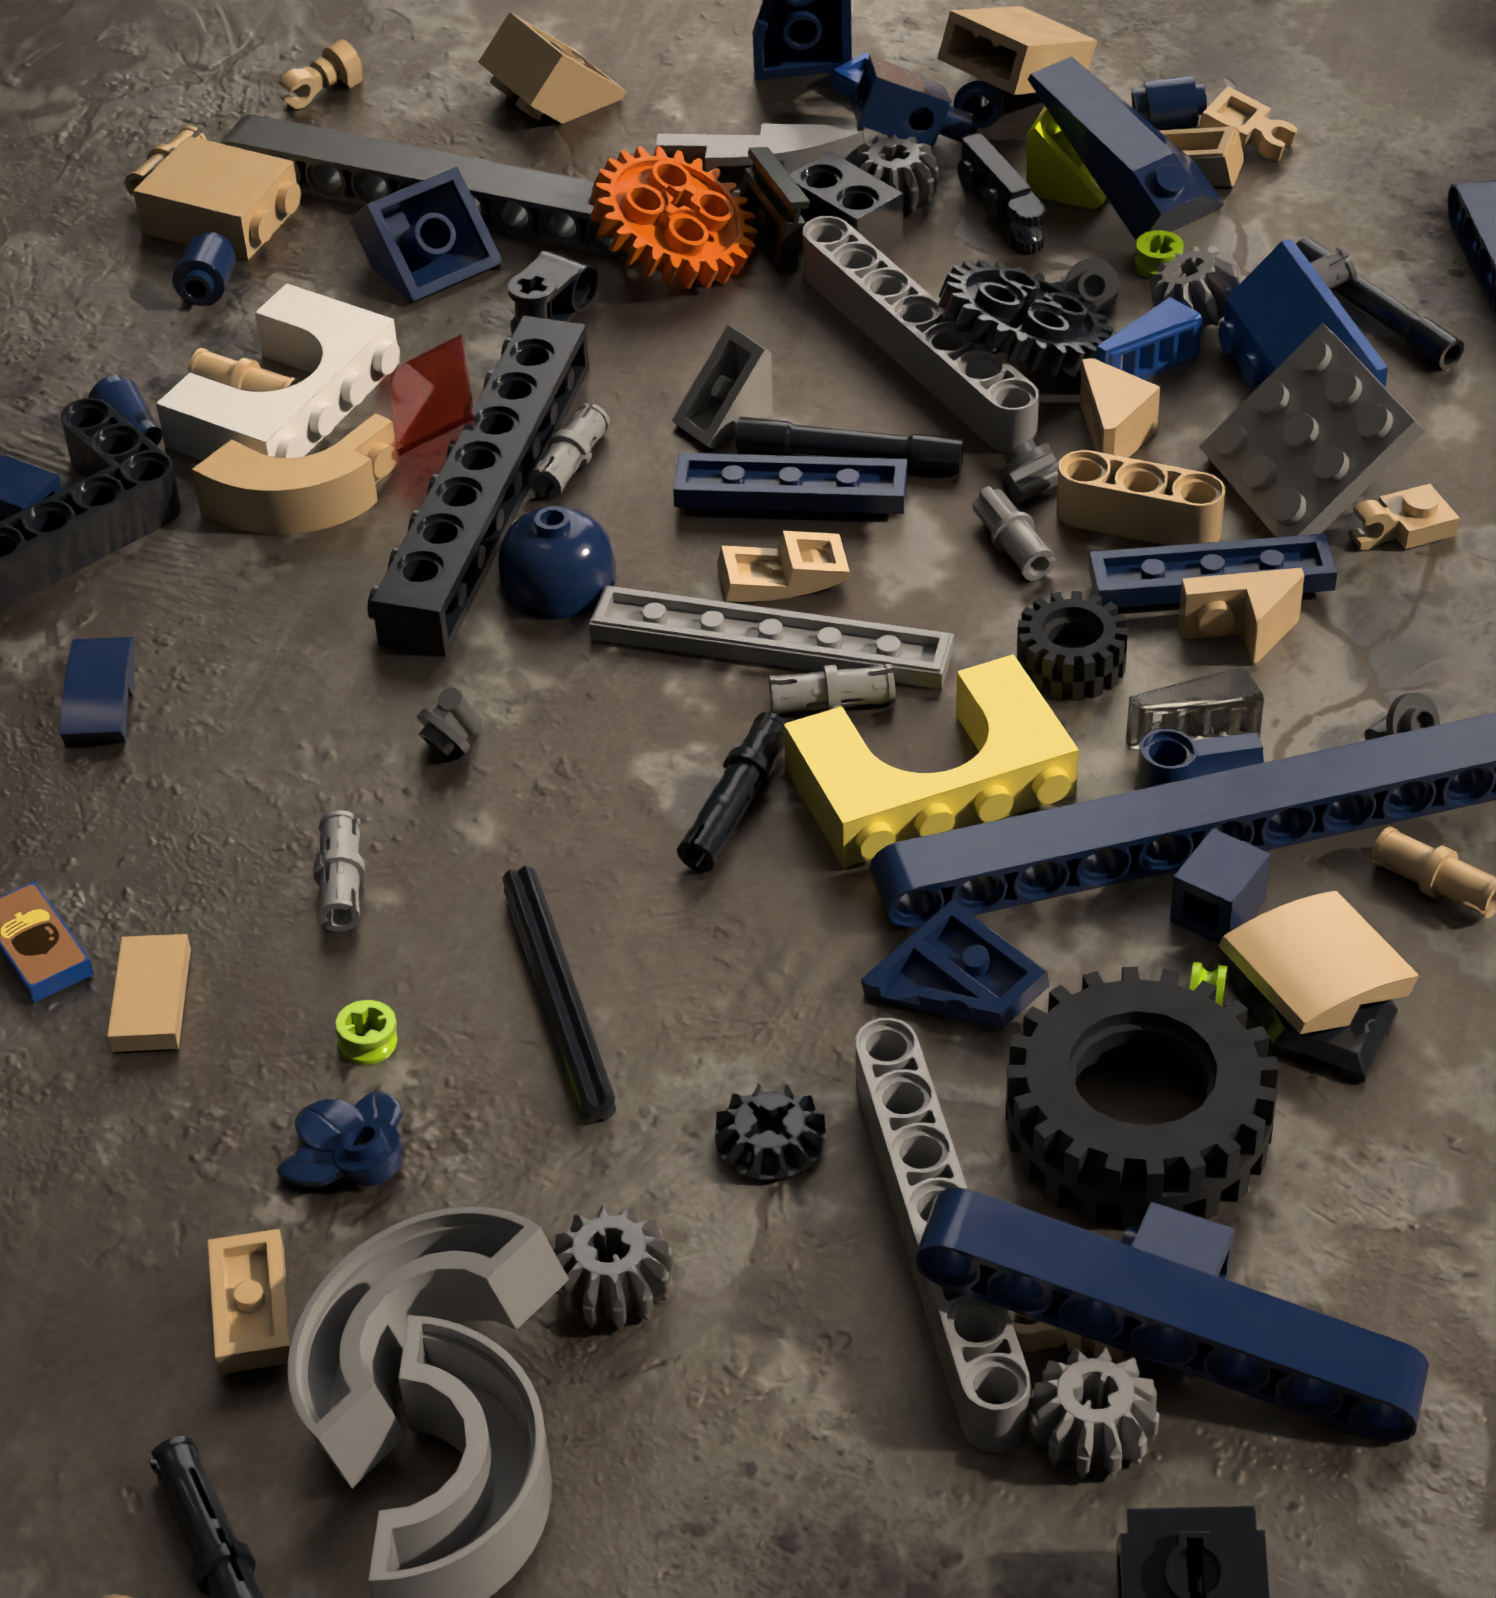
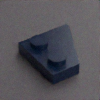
[861,900,1050,1029]

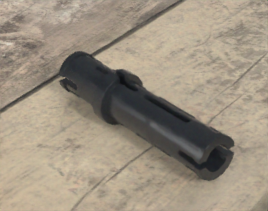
[677,712,787,872]
[149,1436,264,1598]

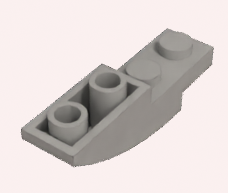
[655,124,864,197]

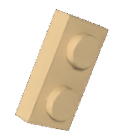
[208,1229,292,1374]

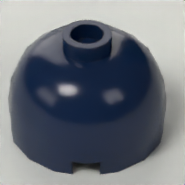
[498,506,617,620]

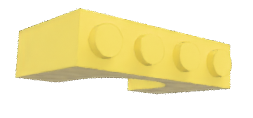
[784,654,1079,868]

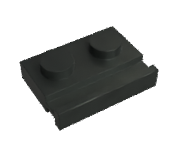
[739,147,810,269]

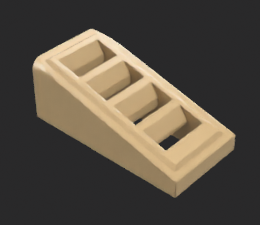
[1159,126,1244,187]

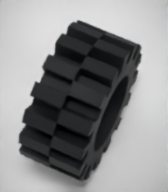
[1017,591,1128,701]

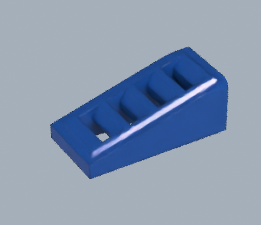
[1096,297,1202,380]

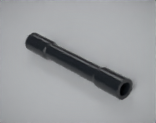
[1296,237,1464,369]
[736,416,965,473]

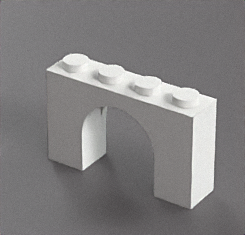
[156,283,400,461]

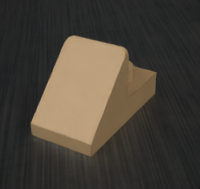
[1178,567,1304,664]

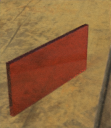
[390,334,475,456]

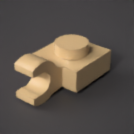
[1349,484,1460,550]

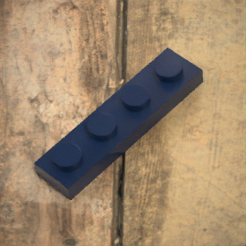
[673,453,907,514]
[1089,534,1337,608]

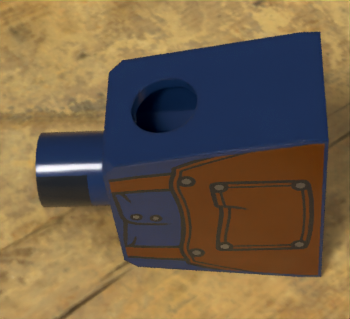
[851,55,973,149]

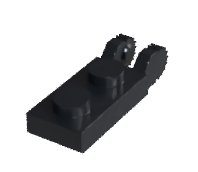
[957,133,1046,255]

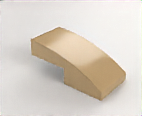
[717,531,850,602]

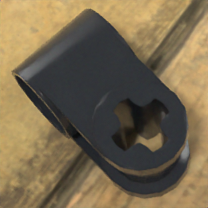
[508,251,598,336]

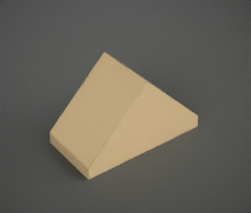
[1080,358,1160,458]

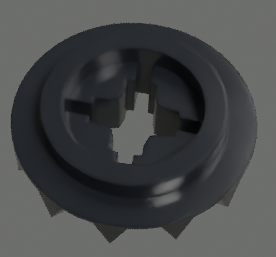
[715,1083,826,1180]

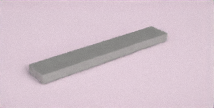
[589,585,954,690]

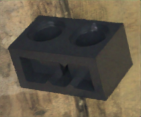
[789,151,903,250]

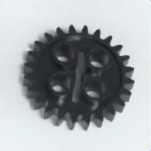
[938,260,1114,377]

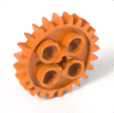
[588,146,758,289]

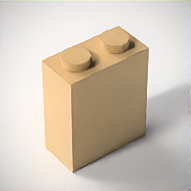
[937,6,1097,95]
[133,136,301,260]

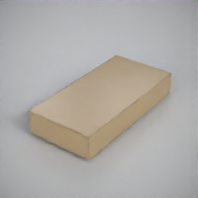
[107,934,191,1052]

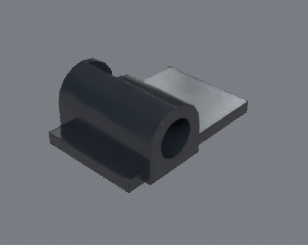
[1116,1506,1270,1598]

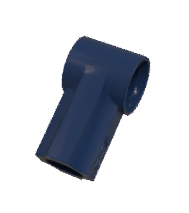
[1133,729,1264,791]

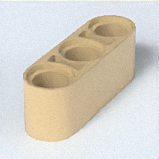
[1056,450,1225,546]

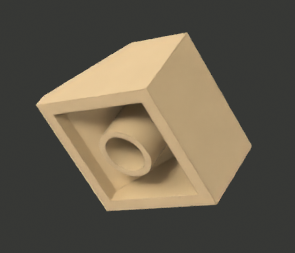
[478,12,627,124]

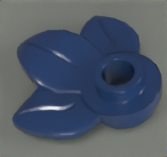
[276,1090,403,1188]

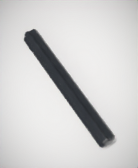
[502,866,616,1123]

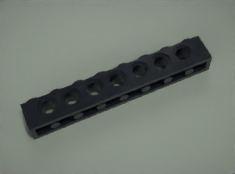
[367,316,590,656]

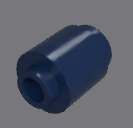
[1131,75,1207,130]
[172,232,236,306]

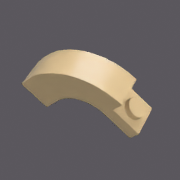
[192,413,399,535]

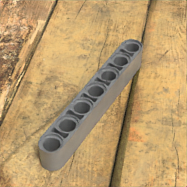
[803,216,1039,454]
[855,1018,1030,1453]

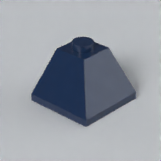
[350,167,503,304]

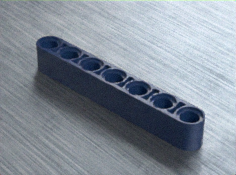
[915,1188,1429,1443]

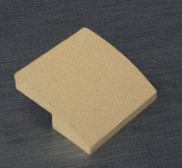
[1219,891,1419,1034]

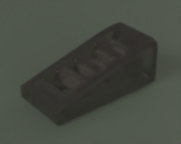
[1126,666,1264,749]

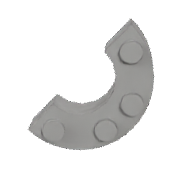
[288,1207,569,1488]
[368,1315,552,1598]

